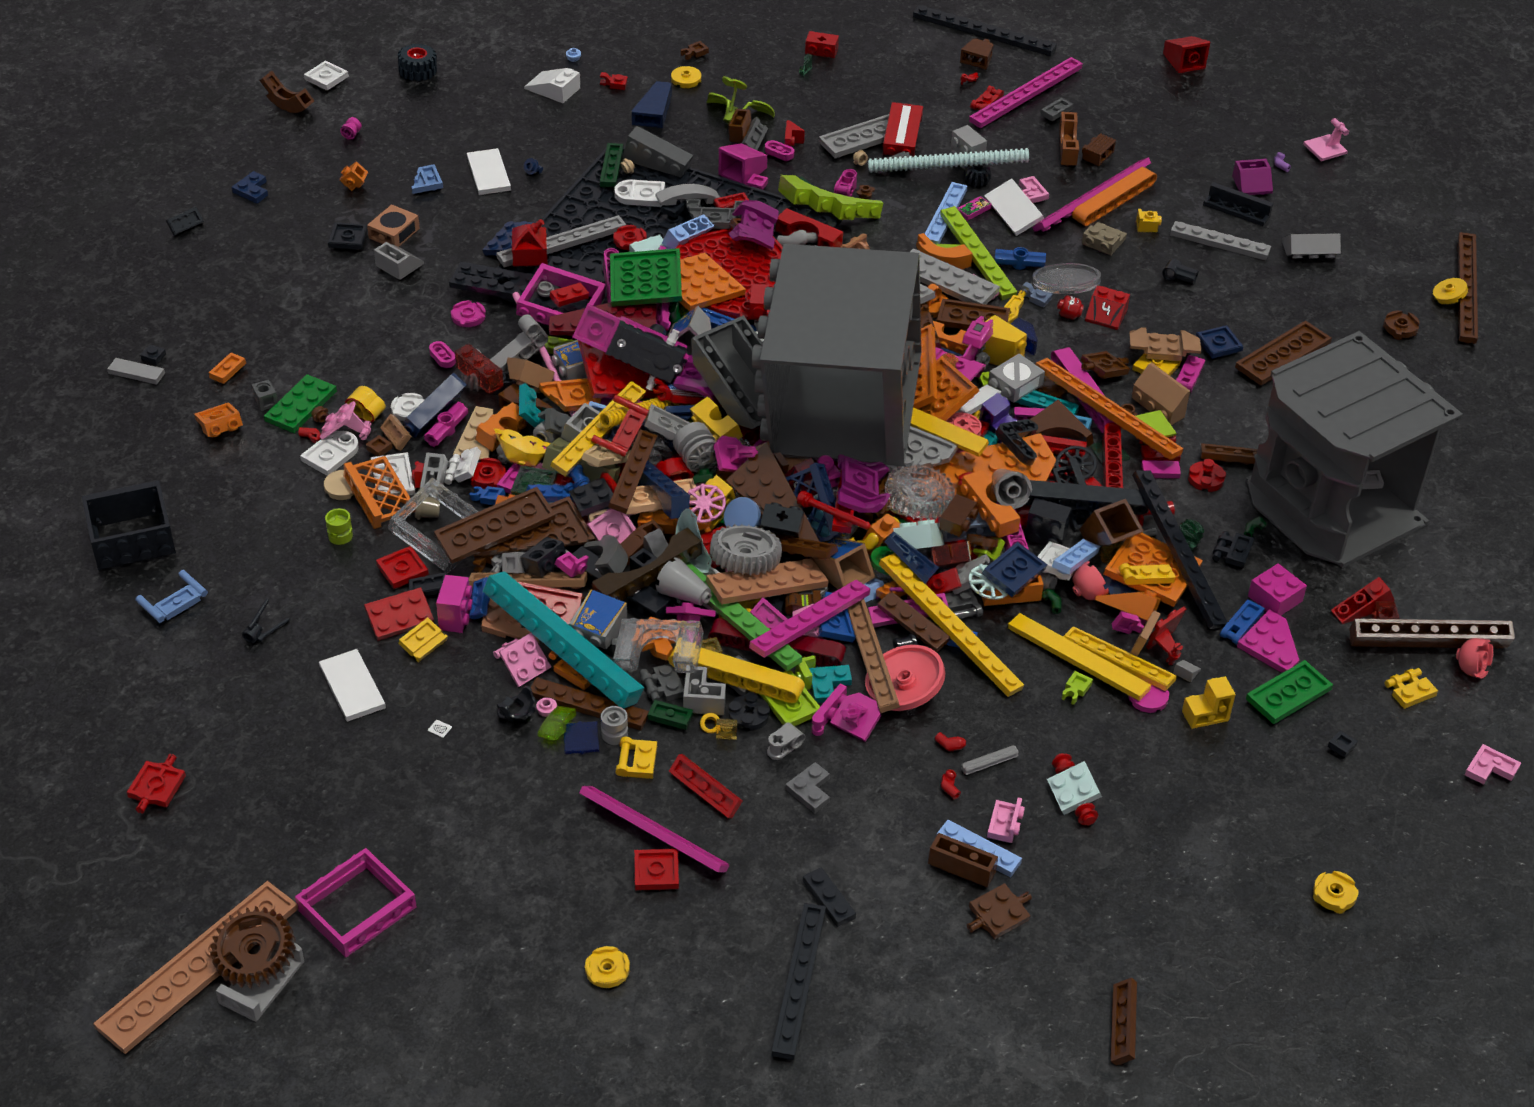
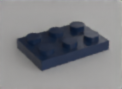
[482,221,534,255]
[982,542,1048,597]

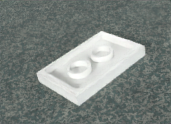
[371,452,415,500]

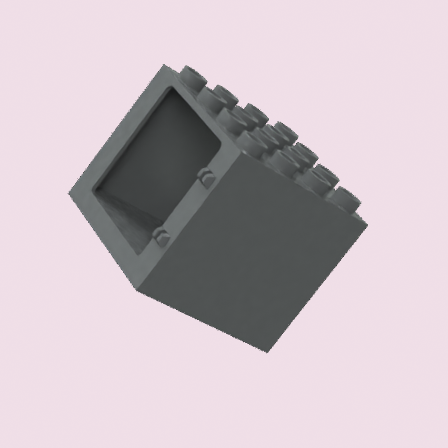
[752,244,922,467]

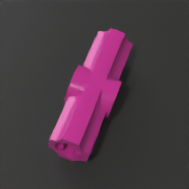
[424,402,468,447]

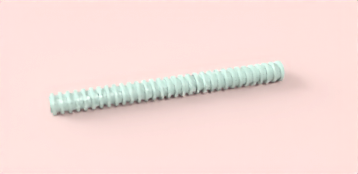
[868,148,1029,173]

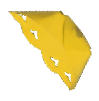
[493,428,551,467]

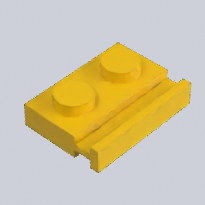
[398,617,448,663]

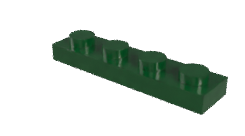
[600,143,624,188]

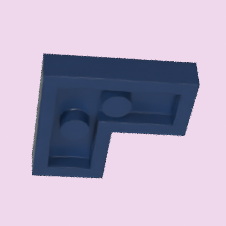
[231,171,268,203]

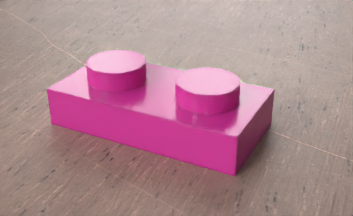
[750,598,788,628]

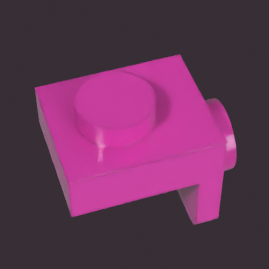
[555,552,589,578]

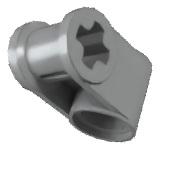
[767,722,805,760]

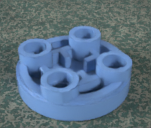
[724,497,762,527]

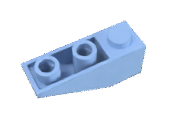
[662,214,714,249]

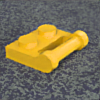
[615,736,657,779]

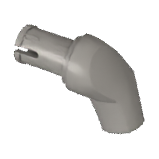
[777,230,818,246]

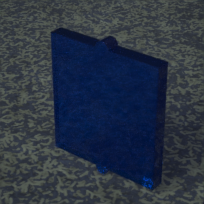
[563,721,599,754]

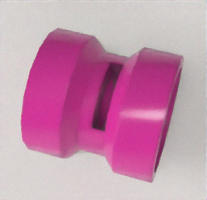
[340,117,362,139]

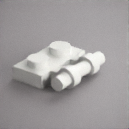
[444,447,481,485]

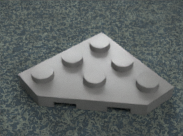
[885,426,958,475]

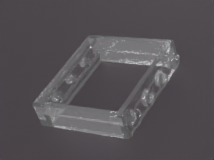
[387,478,479,574]

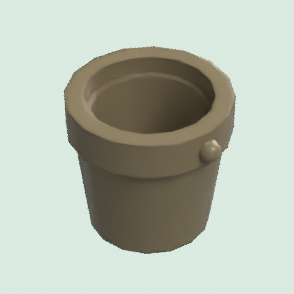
[415,492,441,520]

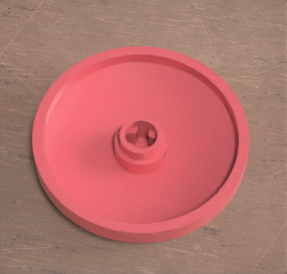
[865,645,945,711]

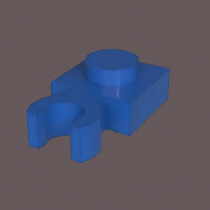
[469,486,505,505]

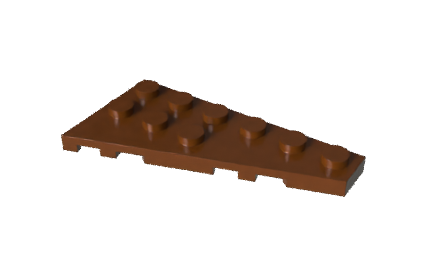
[473,496,595,557]

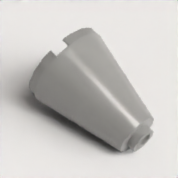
[992,469,1032,509]
[656,558,712,606]

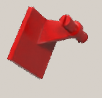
[1146,606,1186,665]

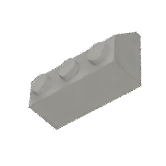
[1282,234,1341,259]

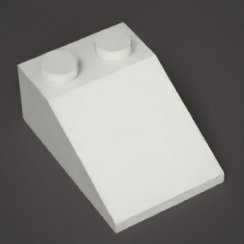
[524,68,580,103]

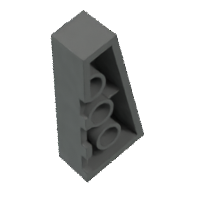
[622,126,693,177]

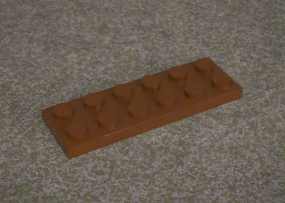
[1235,320,1332,386]
[434,487,555,564]

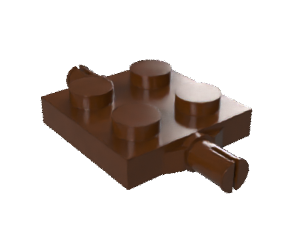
[1080,351,1130,379]
[967,883,1032,940]

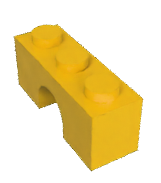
[690,396,743,440]

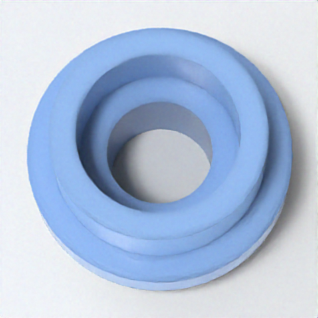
[566,48,581,62]

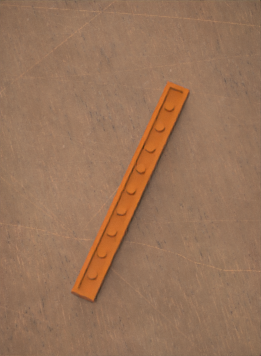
[1035,358,1184,460]

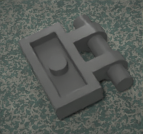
[640,663,684,702]

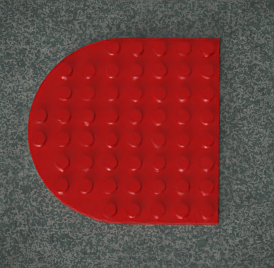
[675,228,783,320]

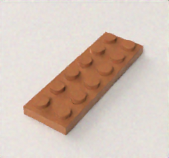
[706,558,828,605]

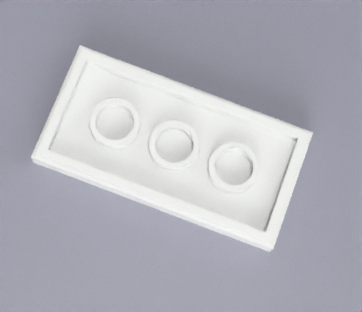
[467,148,511,195]
[984,179,1044,236]
[319,649,386,722]

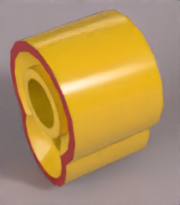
[345,386,386,423]

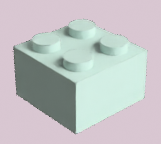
[893,520,944,549]

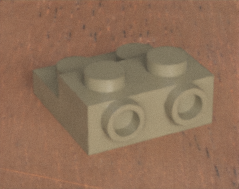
[1082,222,1127,255]

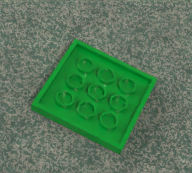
[610,248,682,307]

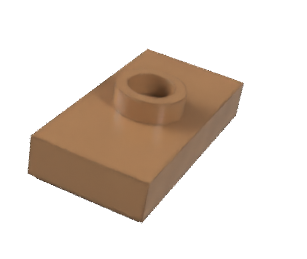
[380,414,412,451]

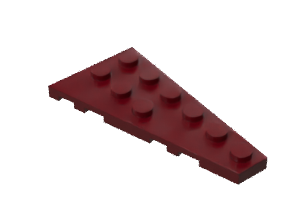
[549,302,656,336]

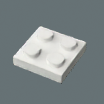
[304,61,349,90]

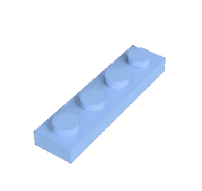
[1052,539,1100,574]
[937,820,1022,877]

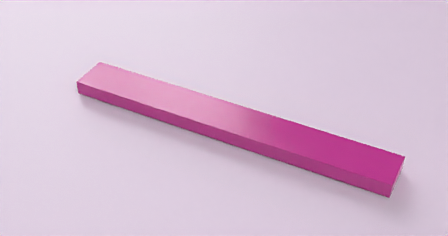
[579,786,729,872]

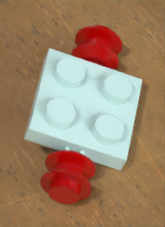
[1047,753,1102,825]

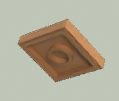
[1130,610,1160,657]

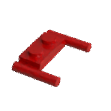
[591,394,650,457]

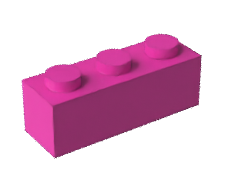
[1013,407,1044,421]

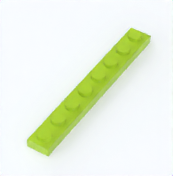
[940,206,1017,301]

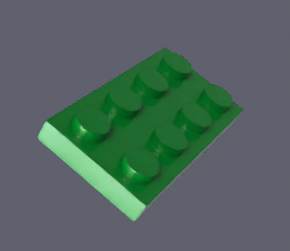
[264,374,337,433]
[1246,660,1333,724]

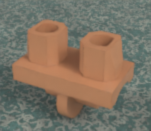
[840,234,870,249]

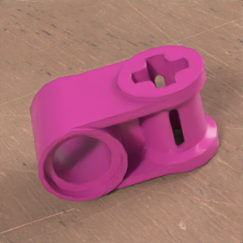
[834,169,857,197]

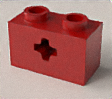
[805,31,839,58]

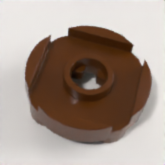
[1383,310,1419,340]

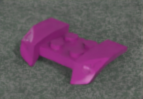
[729,200,779,250]
[673,355,719,404]
[838,454,891,513]

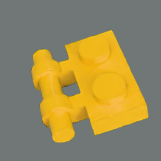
[1384,668,1438,709]

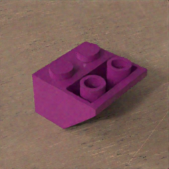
[1232,159,1273,195]

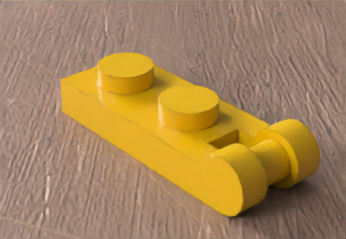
[1119,563,1176,585]

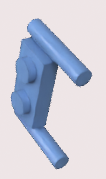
[135,570,208,623]

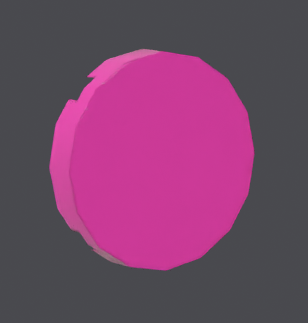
[451,300,486,327]
[1128,685,1169,713]

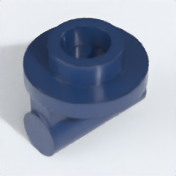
[524,158,543,175]

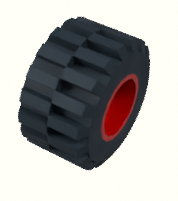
[398,44,437,81]

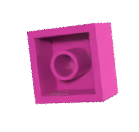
[1248,564,1307,616]
[436,575,473,633]

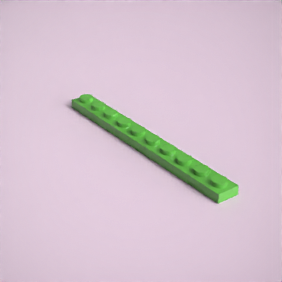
[685,562,802,671]

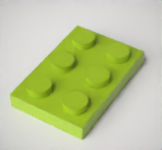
[759,670,820,726]

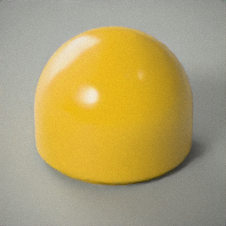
[700,713,721,733]

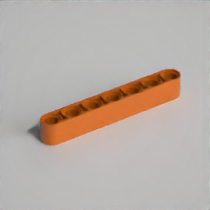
[1072,167,1157,226]

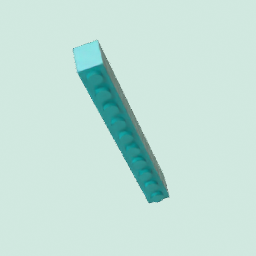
[482,571,644,708]

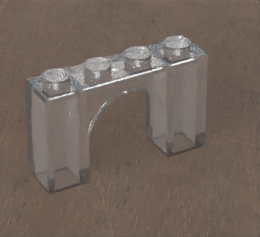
[613,618,704,673]

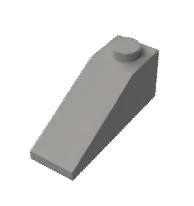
[419,453,448,499]

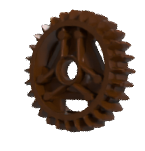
[210,906,296,989]

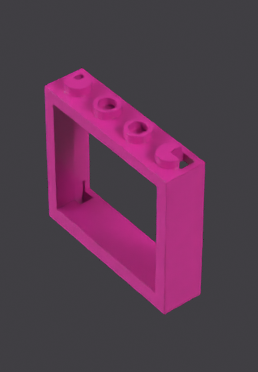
[516,263,606,325]
[295,848,417,957]

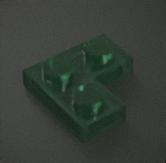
[511,466,557,496]

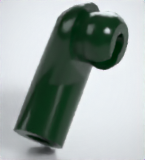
[1244,517,1267,537]

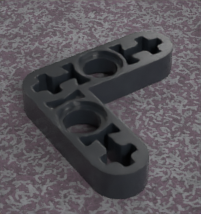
[995,419,1038,466]

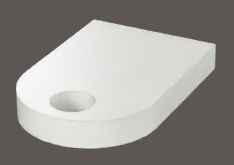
[614,180,665,207]
[300,431,359,476]

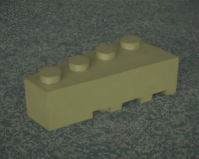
[542,437,621,483]

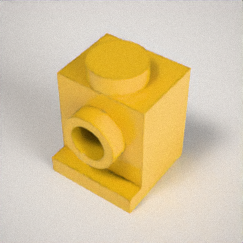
[1136,209,1162,232]

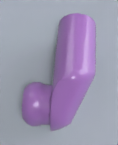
[1274,152,1291,172]

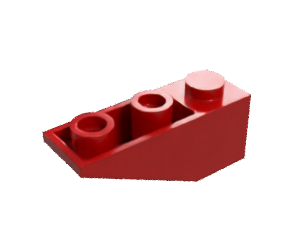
[1331,577,1395,624]

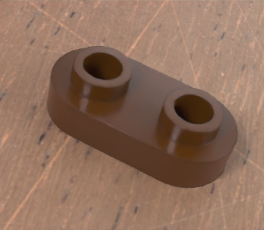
[966,534,998,551]

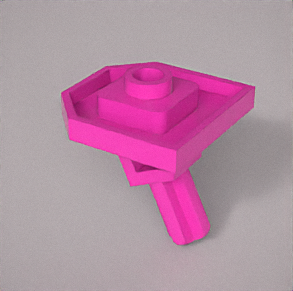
[713,436,758,473]
[666,603,716,646]
[830,693,881,742]

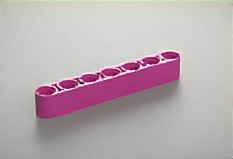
[1051,347,1121,433]

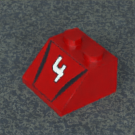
[1085,285,1130,330]

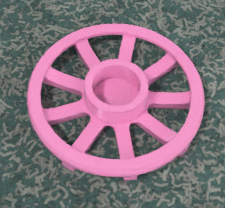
[688,484,726,523]

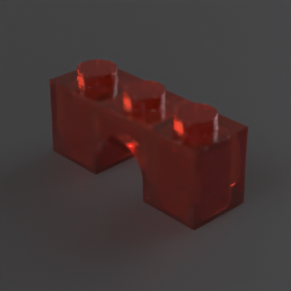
[454,343,504,394]

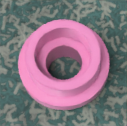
[536,698,557,717]

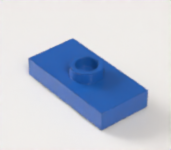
[469,577,490,620]

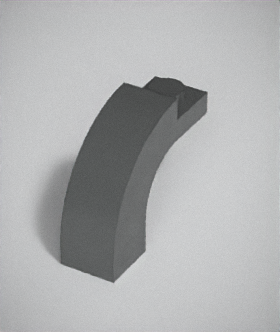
[584,535,628,576]

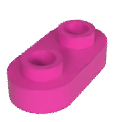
[765,140,794,161]
[429,341,456,368]

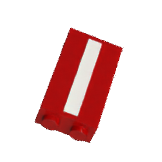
[883,102,923,157]

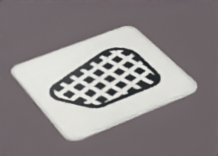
[428,720,452,737]

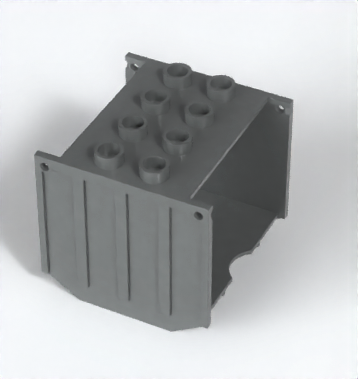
[1245,331,1463,568]

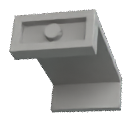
[216,943,304,1022]

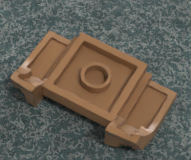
[1129,328,1201,361]

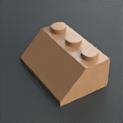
[1132,362,1190,425]

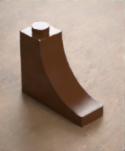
[1030,400,1094,447]

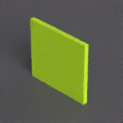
[1136,410,1177,443]

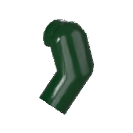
[669,302,681,325]
[1042,588,1061,614]

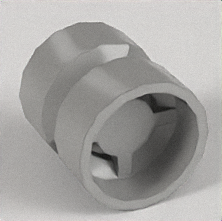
[601,706,628,745]

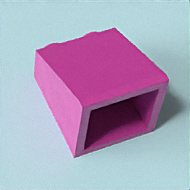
[718,143,767,185]

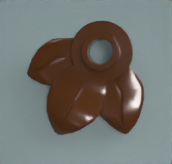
[1036,377,1068,399]

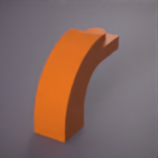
[916,233,973,269]

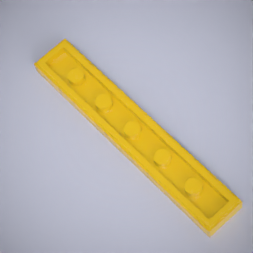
[1063,626,1176,691]

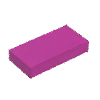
[1141,460,1181,478]

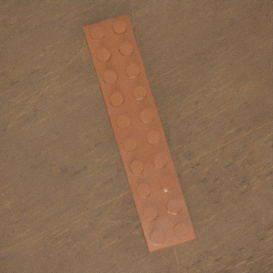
[93,881,298,1054]

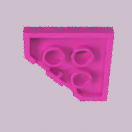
[1237,609,1299,673]

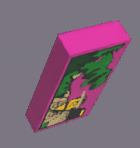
[957,196,992,221]

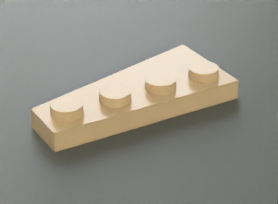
[453,406,493,463]

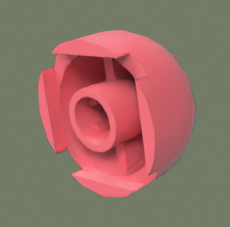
[1072,561,1109,600]
[1456,638,1493,679]

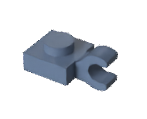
[1022,282,1053,308]

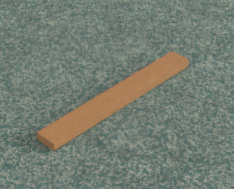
[847,598,900,713]

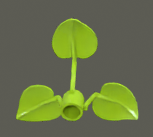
[706,76,775,124]

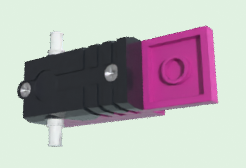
[573,303,689,391]

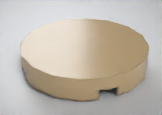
[324,470,354,500]

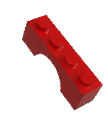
[775,208,843,247]

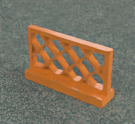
[343,456,416,529]

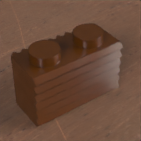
[728,109,751,144]
[1082,133,1116,166]
[939,494,979,537]

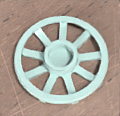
[969,564,1008,600]

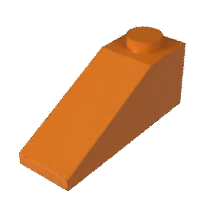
[1095,590,1161,621]

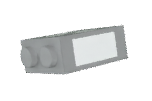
[988,353,1045,403]

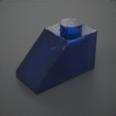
[1011,317,1038,355]

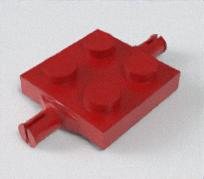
[127,754,186,813]

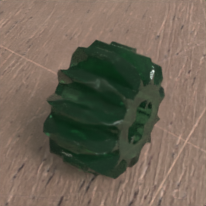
[1179,519,1205,551]

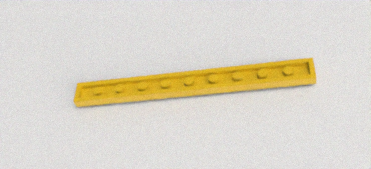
[879,553,1024,697]

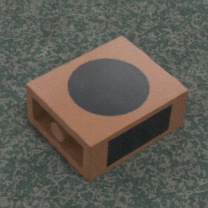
[367,204,420,247]

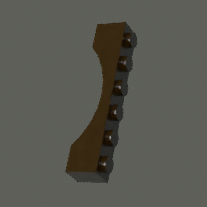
[592,527,702,601]

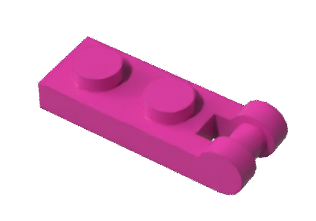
[1176,355,1205,392]
[812,683,847,736]

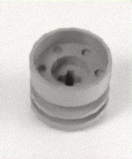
[673,422,717,472]

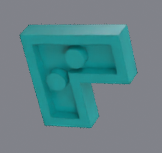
[519,383,544,428]
[809,665,852,703]

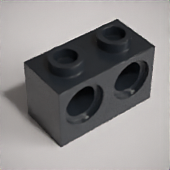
[520,537,566,578]

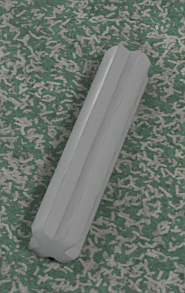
[961,745,1019,775]

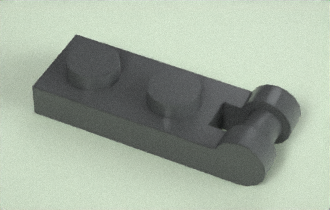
[742,117,768,150]

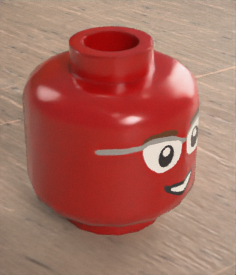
[1057,295,1084,320]

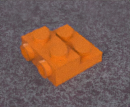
[194,402,243,437]

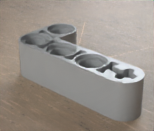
[485,314,548,373]

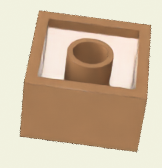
[507,357,555,394]

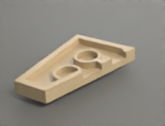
[582,439,631,467]

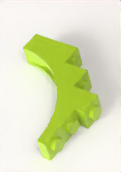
[778,175,883,220]

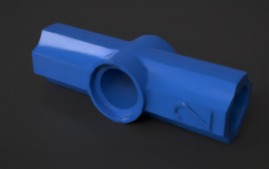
[994,247,1046,270]

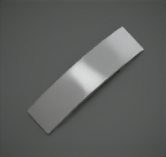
[655,184,720,205]

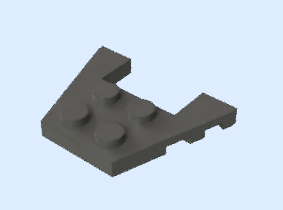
[686,199,743,230]

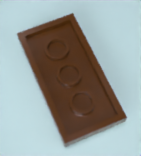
[937,299,1010,330]

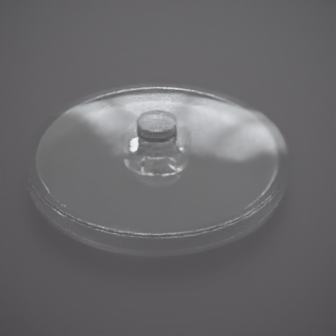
[1033,263,1101,294]

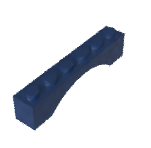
[638,461,690,519]

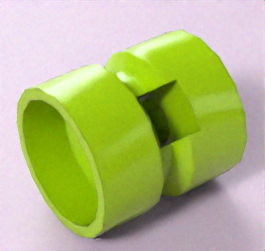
[325,508,353,545]

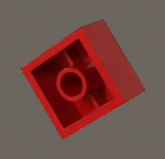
[512,219,547,266]

